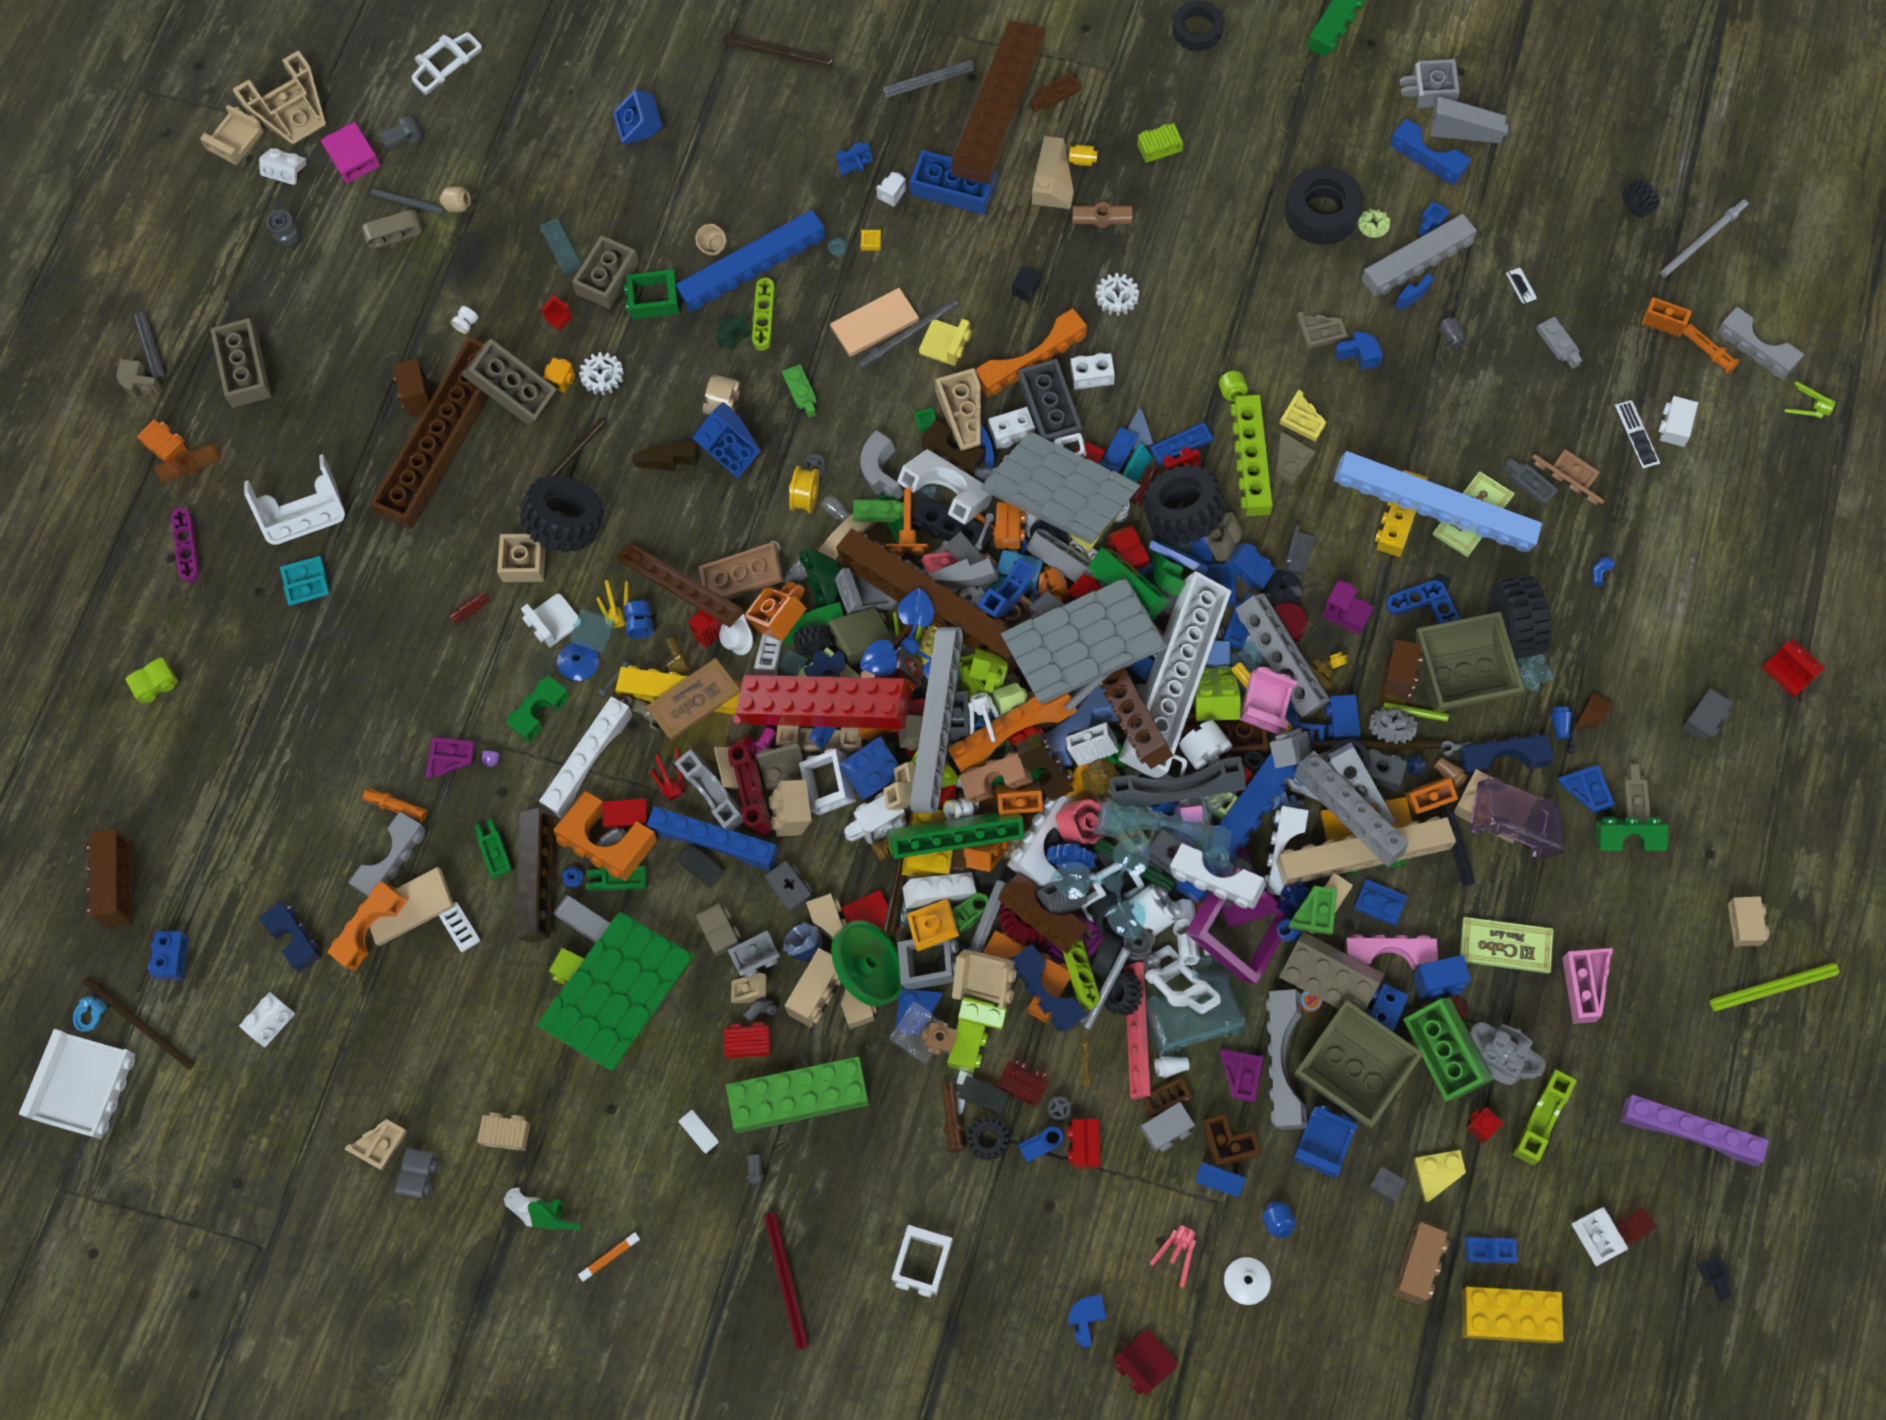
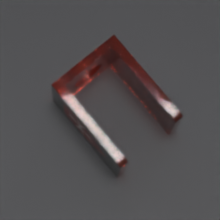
[877,646,922,690]

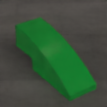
[1152,550,1185,597]
[784,602,843,645]

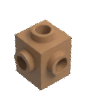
[920,1021,957,1055]

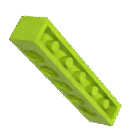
[1231,395,1272,516]

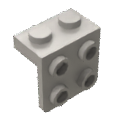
[727,930,780,978]

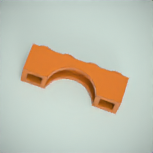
[327,881,408,971]

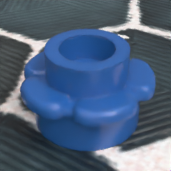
[562,866,583,887]

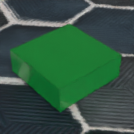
[914,407,937,433]

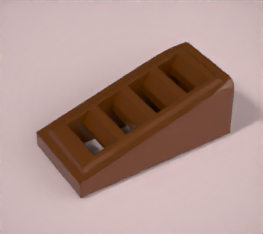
[1143,1077,1194,1116]

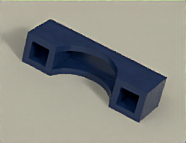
[1458,734,1554,778]
[1011,944,1087,1035]

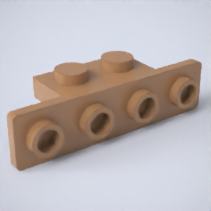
[1532,449,1605,505]

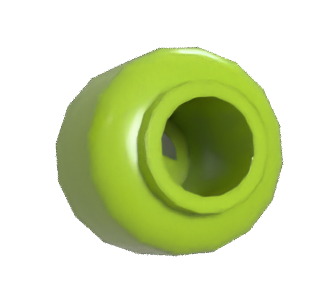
[1219,371,1248,401]

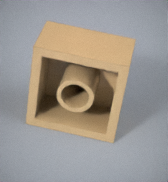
[497,534,546,582]
[769,780,812,837]

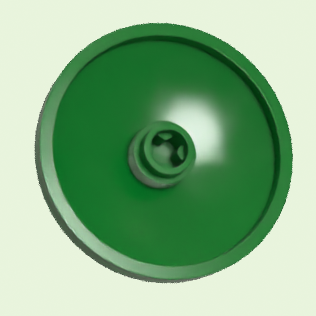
[831,921,903,1007]

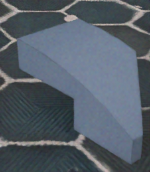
[1127,408,1153,450]

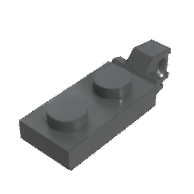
[1503,458,1558,507]

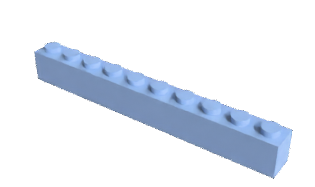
[1334,451,1542,552]

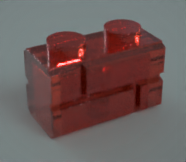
[997,1060,1050,1108]

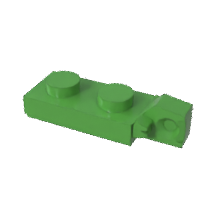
[782,364,817,418]
[853,500,904,522]

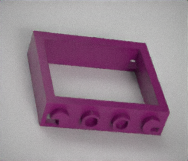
[1185,866,1294,984]

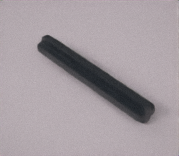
[1439,803,1475,886]

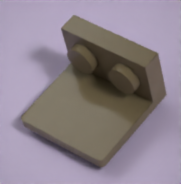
[757,742,803,791]

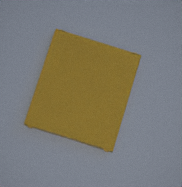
[661,711,732,762]

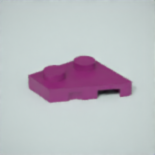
[426,737,476,779]
[1220,1049,1264,1103]

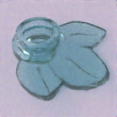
[1516,654,1554,692]
[1203,846,1234,878]

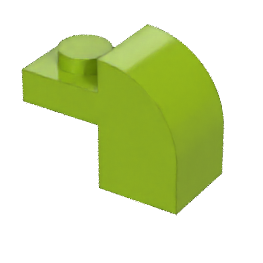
[969,649,1008,693]

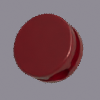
[1273,603,1308,643]

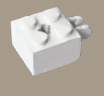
[844,792,906,844]

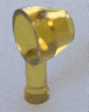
[665,638,690,674]

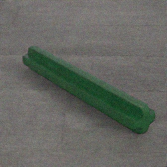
[1094,838,1175,891]

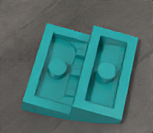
[280,556,330,606]

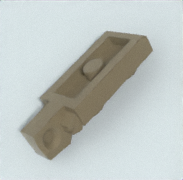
[1623,764,1651,820]

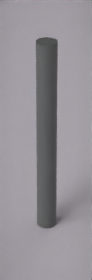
[371,188,446,215]

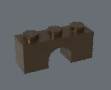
[921,419,986,477]
[1017,732,1075,801]

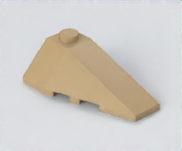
[1032,136,1074,209]
[935,368,980,451]

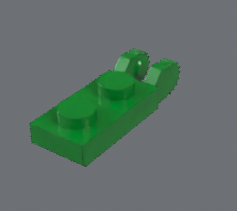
[474,818,513,880]
[585,866,647,891]

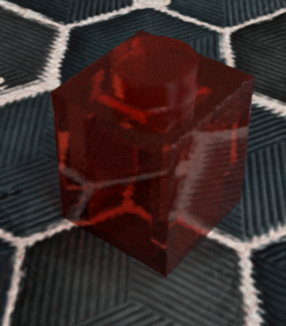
[1615,1207,1657,1246]

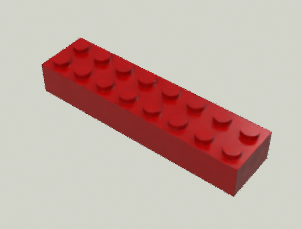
[736,675,912,729]

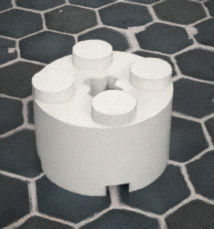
[1179,720,1232,770]
[1129,884,1181,935]

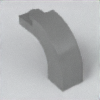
[860,430,904,500]

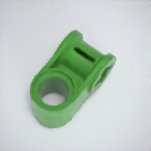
[952,893,988,933]

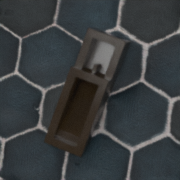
[632,442,699,471]

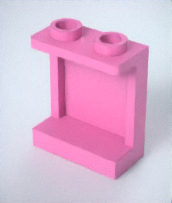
[1239,667,1298,734]

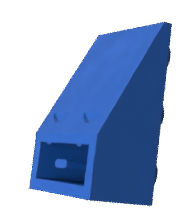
[692,402,761,478]

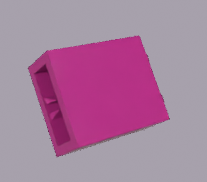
[321,122,380,184]

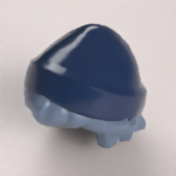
[783,922,823,961]

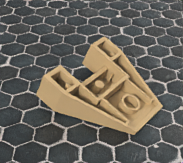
[233,50,326,145]

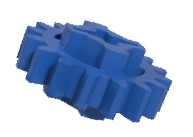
[1047,843,1095,872]

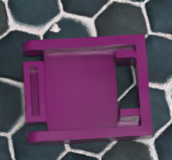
[1039,911,1105,965]

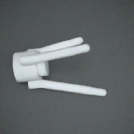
[968,693,1000,742]

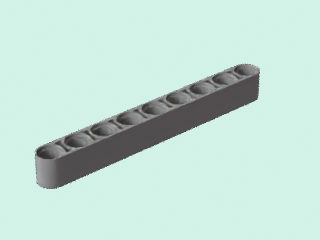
[910,627,963,813]

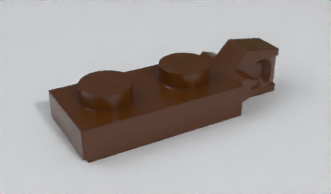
[1029,73,1081,112]

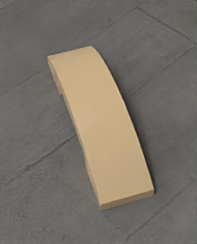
[818,513,878,563]
[776,725,862,752]

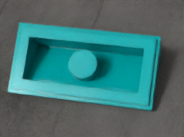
[1122,443,1152,484]

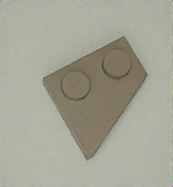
[1296,312,1348,349]
[1275,432,1315,486]

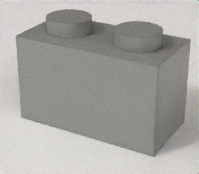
[1140,1102,1195,1153]

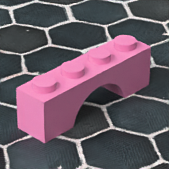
[1344,935,1438,970]

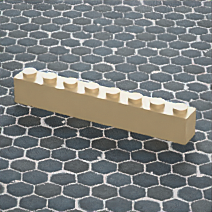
[1276,817,1456,886]

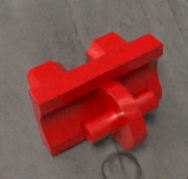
[1163,447,1202,470]

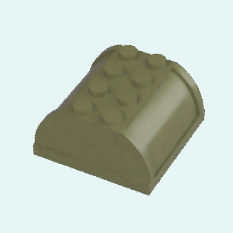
[1416,612,1525,713]
[1294,1000,1423,1129]

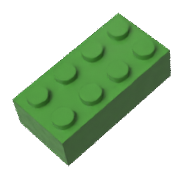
[1403,998,1493,1102]

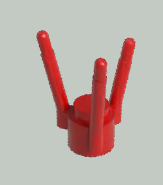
[649,748,686,800]

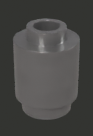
[1438,317,1466,349]
[596,827,627,847]

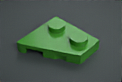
[1288,886,1337,935]

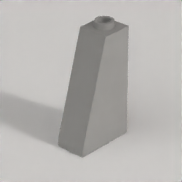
[1430,97,1508,143]

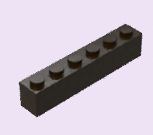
[516,808,554,943]

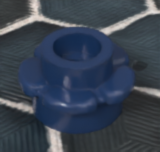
[1407,755,1426,776]

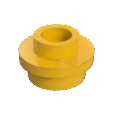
[1327,652,1348,669]

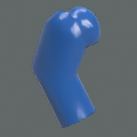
[1592,557,1615,586]

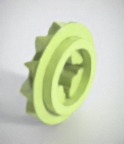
[1358,208,1390,238]

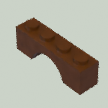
[998,872,1088,954]

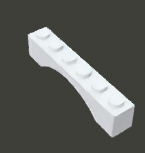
[539,696,633,819]

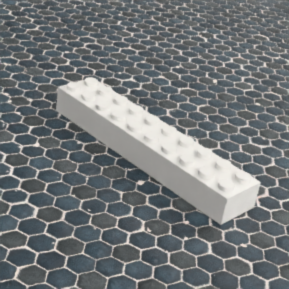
[1119,571,1231,779]

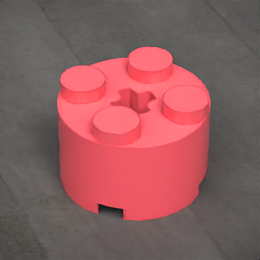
[1055,799,1109,845]

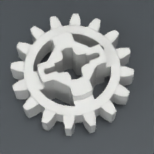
[1096,273,1139,316]
[579,352,624,395]

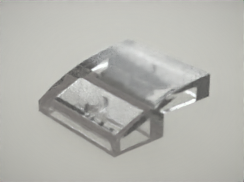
[889,1001,950,1065]

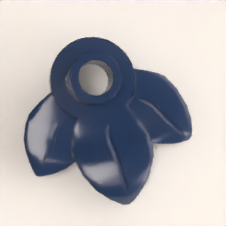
[804,650,845,677]

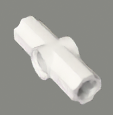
[1173,899,1200,966]

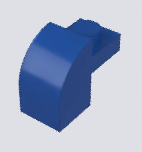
[1334,332,1383,370]
[1068,1295,1106,1349]

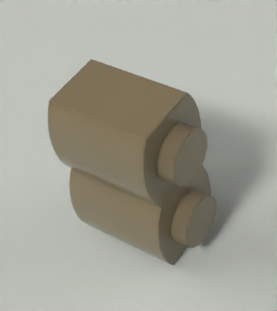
[1207,512,1242,561]
[695,904,741,957]

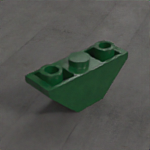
[798,547,840,608]

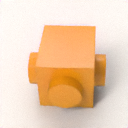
[543,358,575,393]

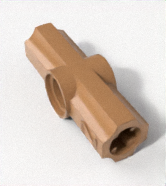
[1072,202,1132,228]

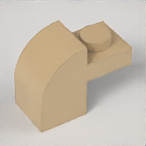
[883,762,915,810]

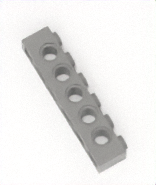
[1235,593,1330,717]
[1294,751,1409,867]

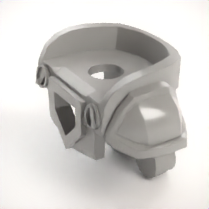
[1470,1022,1545,1085]

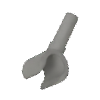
[1441,741,1471,757]

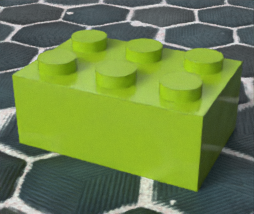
[1193,666,1240,721]

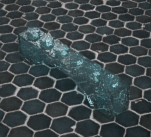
[1094,801,1232,862]

